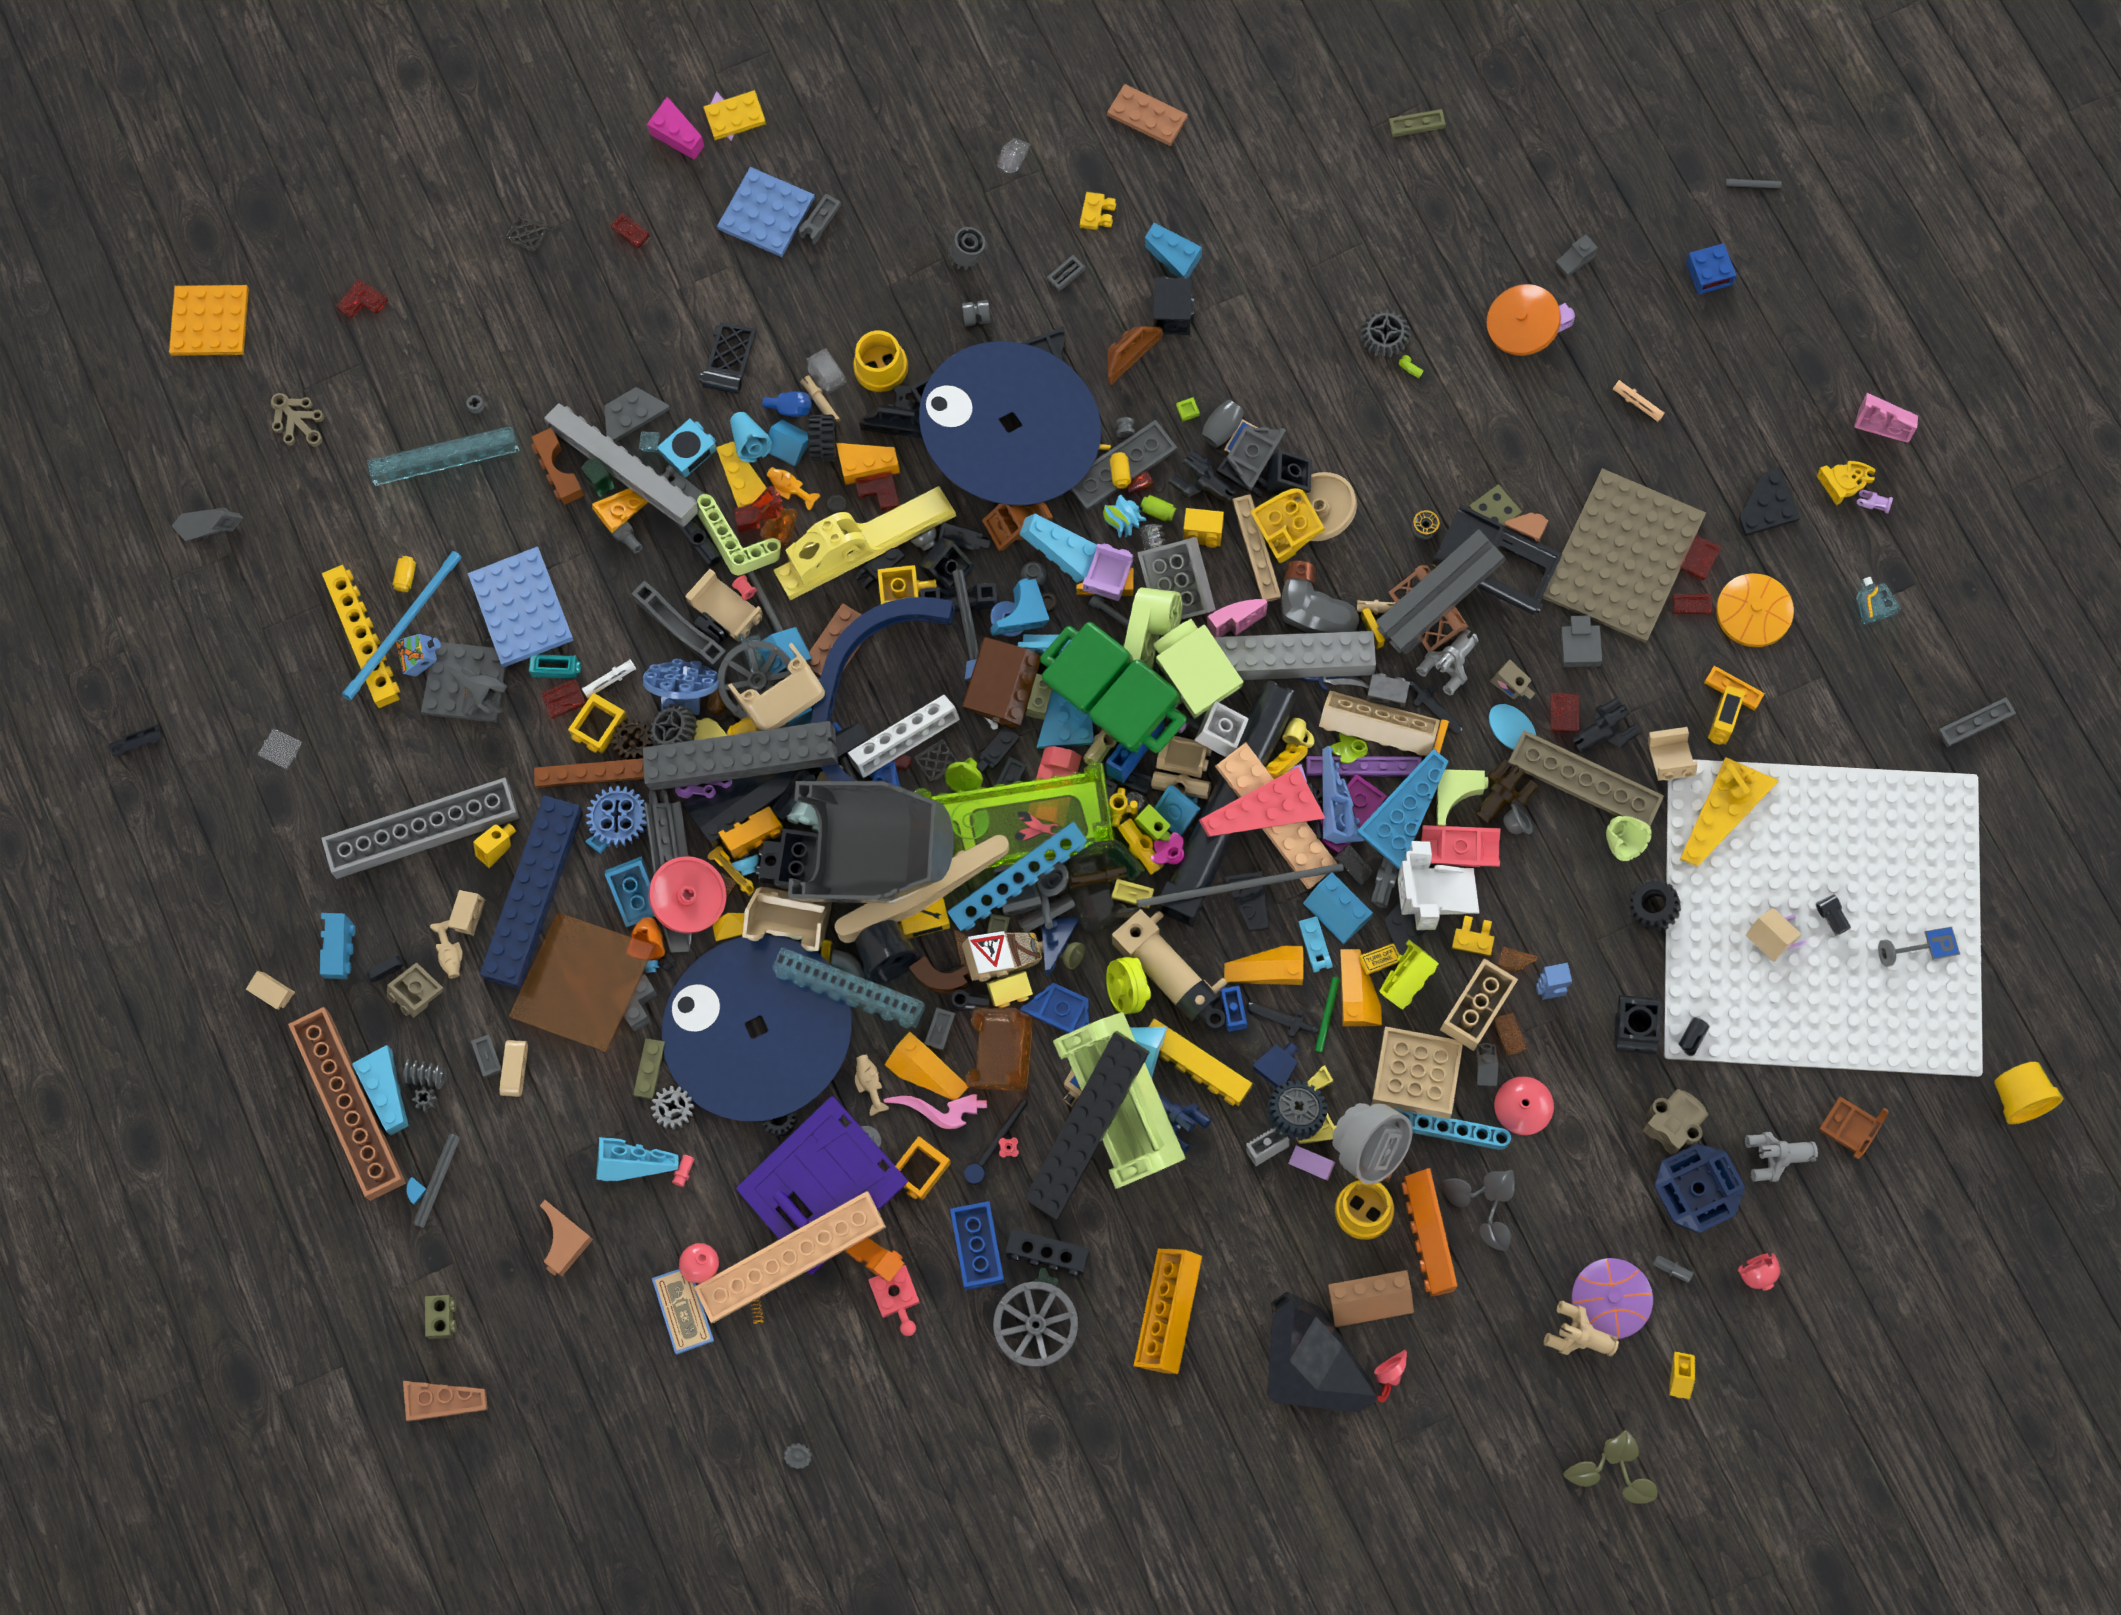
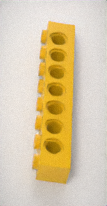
[322,565,400,708]

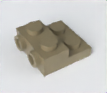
[387,963,443,1018]

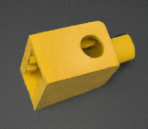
[473,823,516,868]

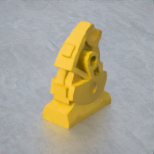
[1816,461,1875,505]

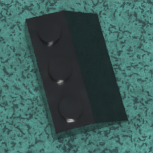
[774,829,818,890]

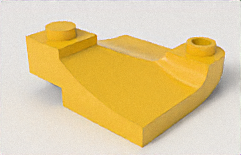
[1250,489,1326,564]

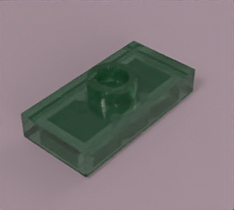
[1108,841,1146,883]

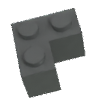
[611,974,658,1032]

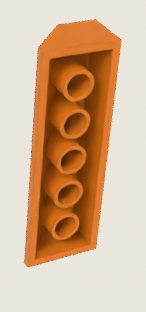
[1401,1168,1457,1297]

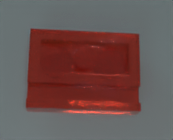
[1680,535,1722,581]
[541,678,586,719]
[1550,693,1579,732]

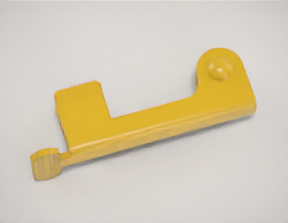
[708,846,755,896]

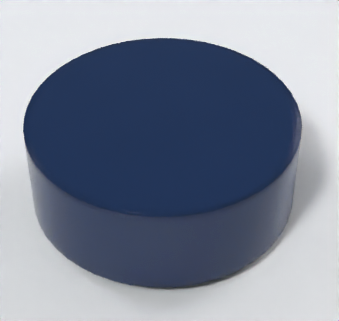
[964,1164,984,1185]

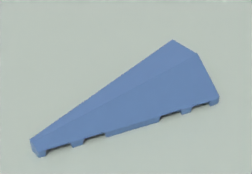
[1322,746,1364,844]

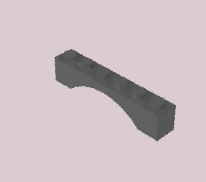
[632,581,727,671]

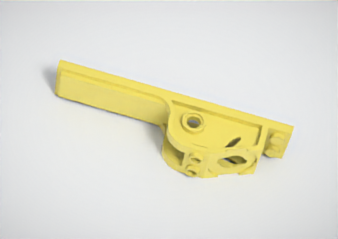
[773,486,956,600]

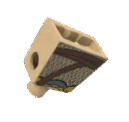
[1005,933,1044,974]

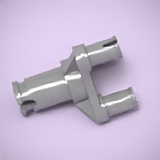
[1416,629,1478,695]
[1745,1132,1818,1182]

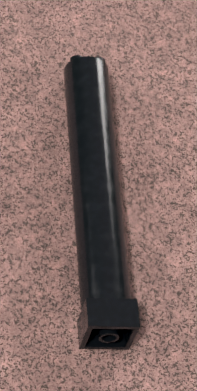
[1158,680,1297,927]

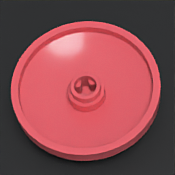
[649,857,726,934]

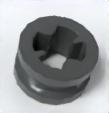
[466,395,484,414]

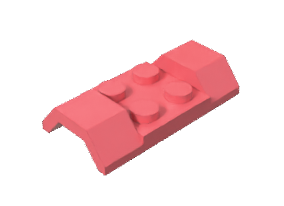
[1028,746,1082,828]
[1421,825,1500,867]

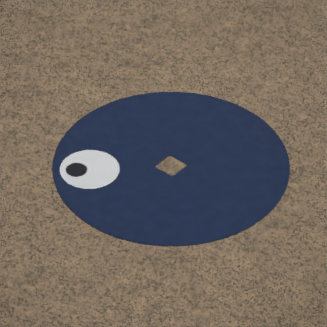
[919,341,1101,505]
[662,935,852,1121]

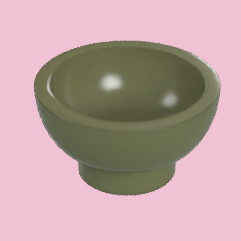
[1060,942,1085,970]

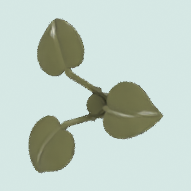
[1563,1430,1658,1504]

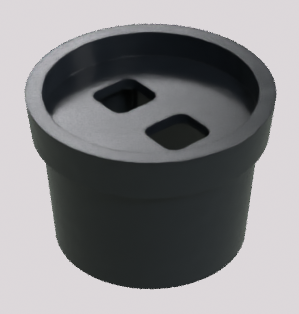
[855,920,920,984]

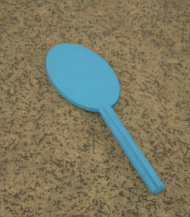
[1489,704,1536,750]

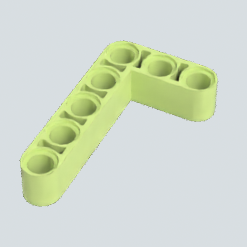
[697,494,781,575]

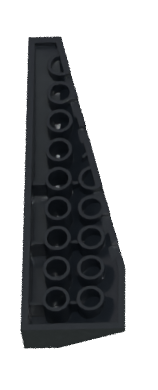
[682,723,871,849]

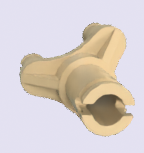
[1544,1300,1619,1356]

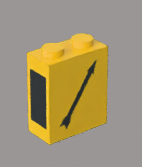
[1708,685,1746,745]
[898,898,950,939]

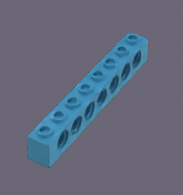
[947,821,1087,931]

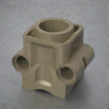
[1643,1089,1708,1156]

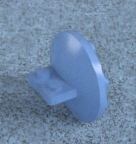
[643,659,719,715]

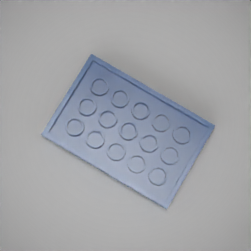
[468,546,574,668]

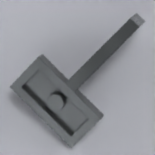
[172,508,243,542]

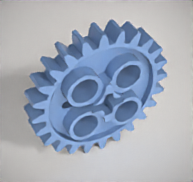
[586,786,647,848]

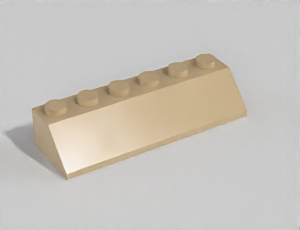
[1319,691,1440,756]

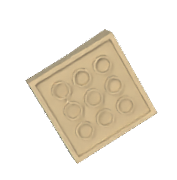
[1372,1027,1463,1119]

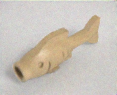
[430,920,462,979]
[855,1055,889,1116]

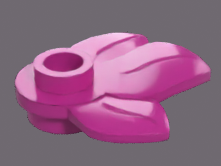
[1150,832,1185,864]

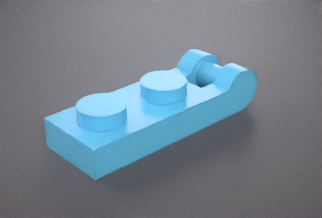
[1298,916,1333,972]

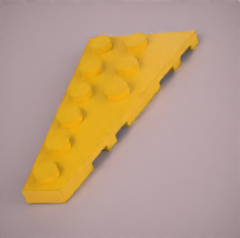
[1679,757,1779,867]

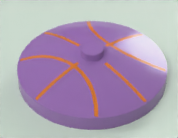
[1571,1258,1653,1339]

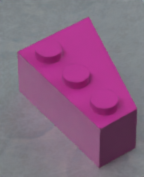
[647,97,704,160]

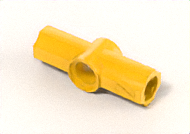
[1118,818,1165,875]

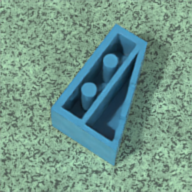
[1145,223,1202,278]

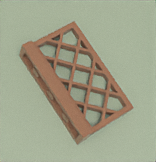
[1389,565,1468,652]

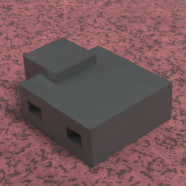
[1560,616,1602,668]

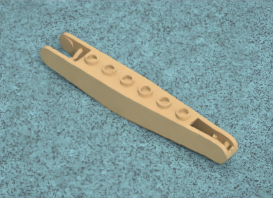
[835,835,1010,943]

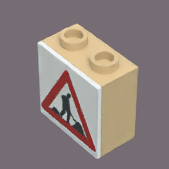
[962,931,1014,982]

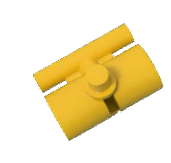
[1109,788,1138,827]

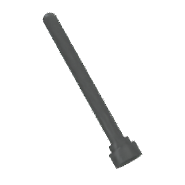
[1089,594,1130,628]

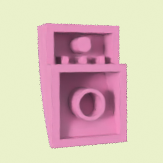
[1207,599,1267,637]

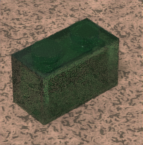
[581,457,615,498]

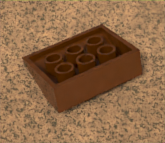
[962,637,1041,729]

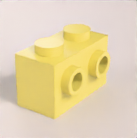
[986,971,1033,1008]

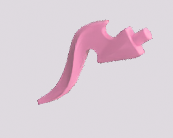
[884,1094,987,1129]

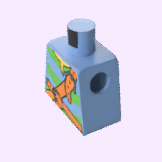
[396,634,441,677]

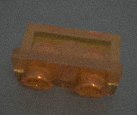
[760,503,799,546]

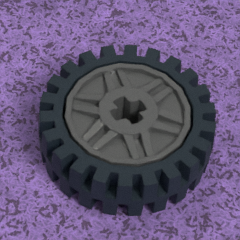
[1267,1080,1327,1141]

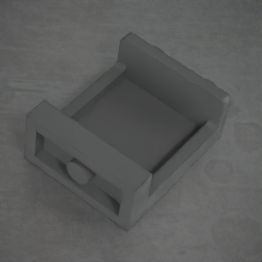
[993,861,1042,917]

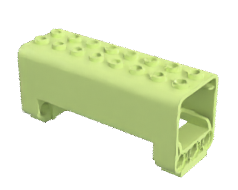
[1053,1012,1186,1189]

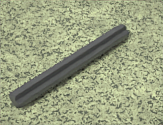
[953,570,979,661]
[413,1134,460,1228]

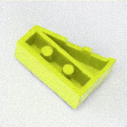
[1379,940,1439,1010]

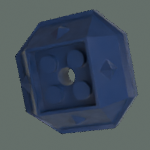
[1654,1144,1745,1234]

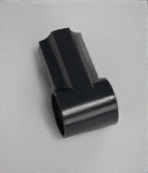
[1816,894,1851,936]
[951,990,990,1013]

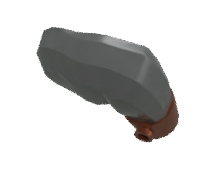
[1281,561,1359,634]

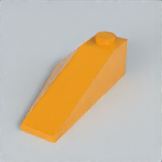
[1224,946,1303,985]
[1340,949,1382,1026]
[885,1032,969,1101]

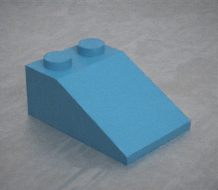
[605,856,655,927]

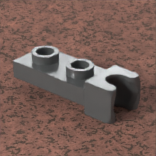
[799,194,841,245]

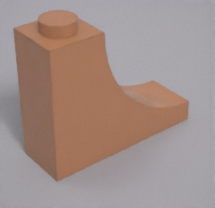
[540,1200,593,1276]

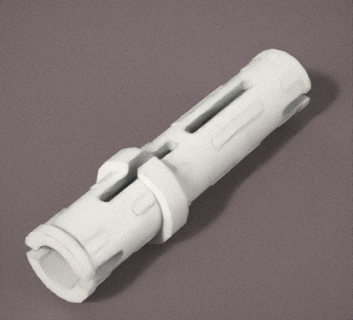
[582,659,636,698]

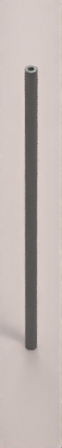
[1136,863,1344,908]

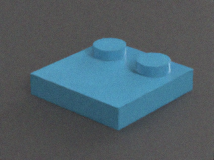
[1154,784,1200,837]

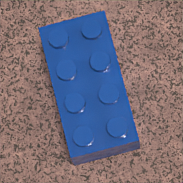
[950,1201,1005,1291]

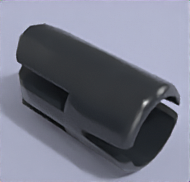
[694,612,731,645]
[1678,1017,1710,1056]

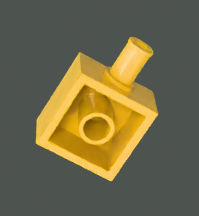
[878,565,937,604]

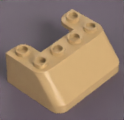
[742,887,832,952]

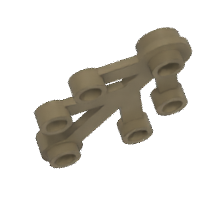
[271,393,324,447]

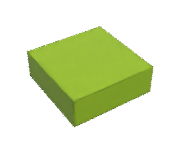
[1176,397,1200,422]

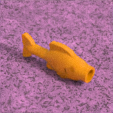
[766,467,820,510]

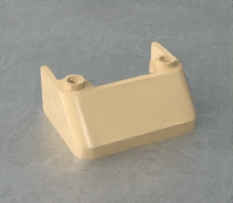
[728,643,825,731]

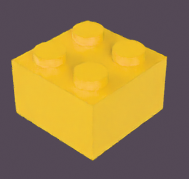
[1183,508,1224,548]

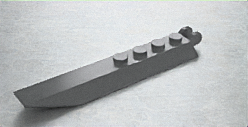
[644,790,692,953]

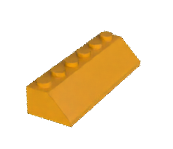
[1134,1249,1202,1374]

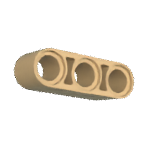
[500,1040,528,1097]

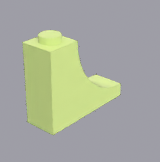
[1436,770,1488,826]

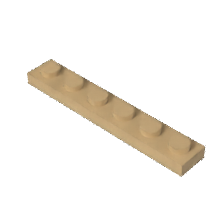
[1232,494,1281,602]

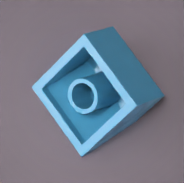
[759,627,813,679]

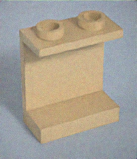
[1648,727,1698,781]

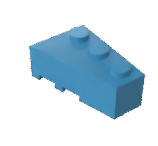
[320,913,355,980]

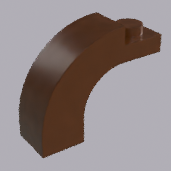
[909,956,971,994]

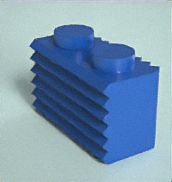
[1220,986,1247,1032]

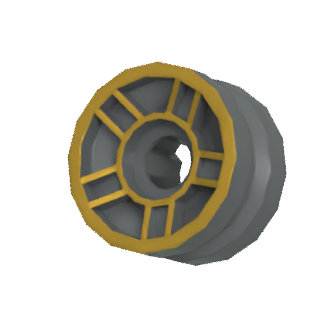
[1412,510,1440,540]

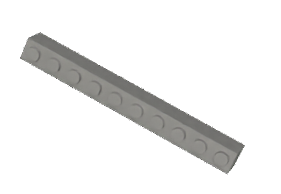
[544,403,698,527]

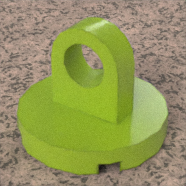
[945,757,983,795]

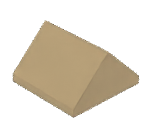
[1746,908,1802,962]

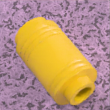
[1110,452,1131,488]
[393,556,416,592]

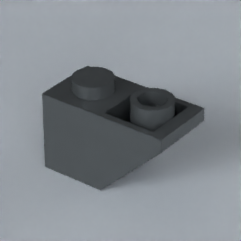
[1476,1043,1498,1086]

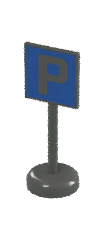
[1878,927,1960,967]

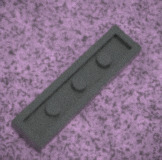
[1938,697,2016,748]

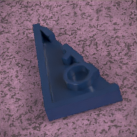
[1042,917,1079,975]

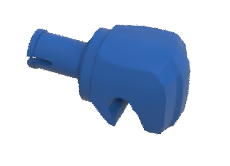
[762,391,812,417]

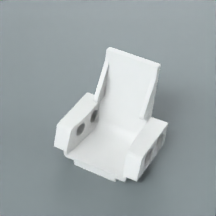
[1397,841,1479,930]

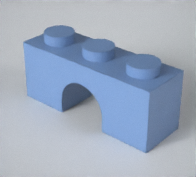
[1536,963,1572,1000]

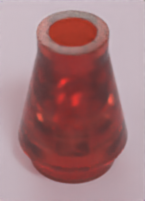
[1127,471,1154,495]

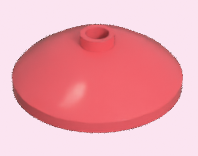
[1494,1077,1554,1136]

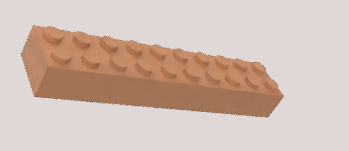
[288,1007,406,1201]

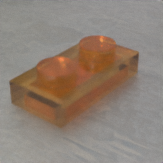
[1494,1012,1527,1056]

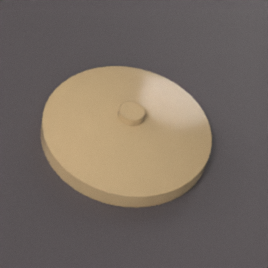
[1295,472,1357,541]

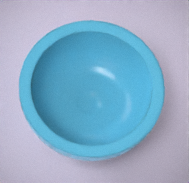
[732,854,759,876]

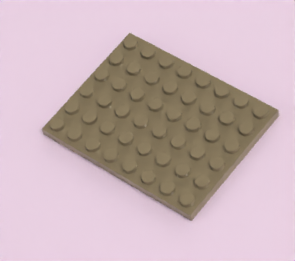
[1542,468,1706,643]

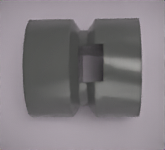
[962,300,990,327]

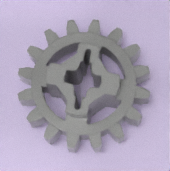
[651,1086,694,1129]

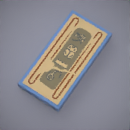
[652,1269,714,1355]

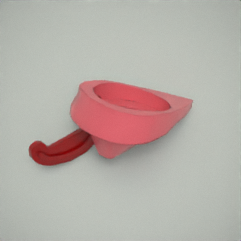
[1374,1350,1407,1402]

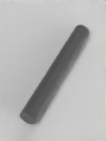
[1725,179,1782,189]
[1039,891,1053,929]

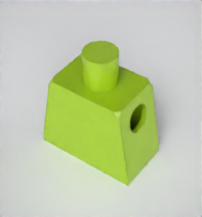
[1133,804,1171,843]

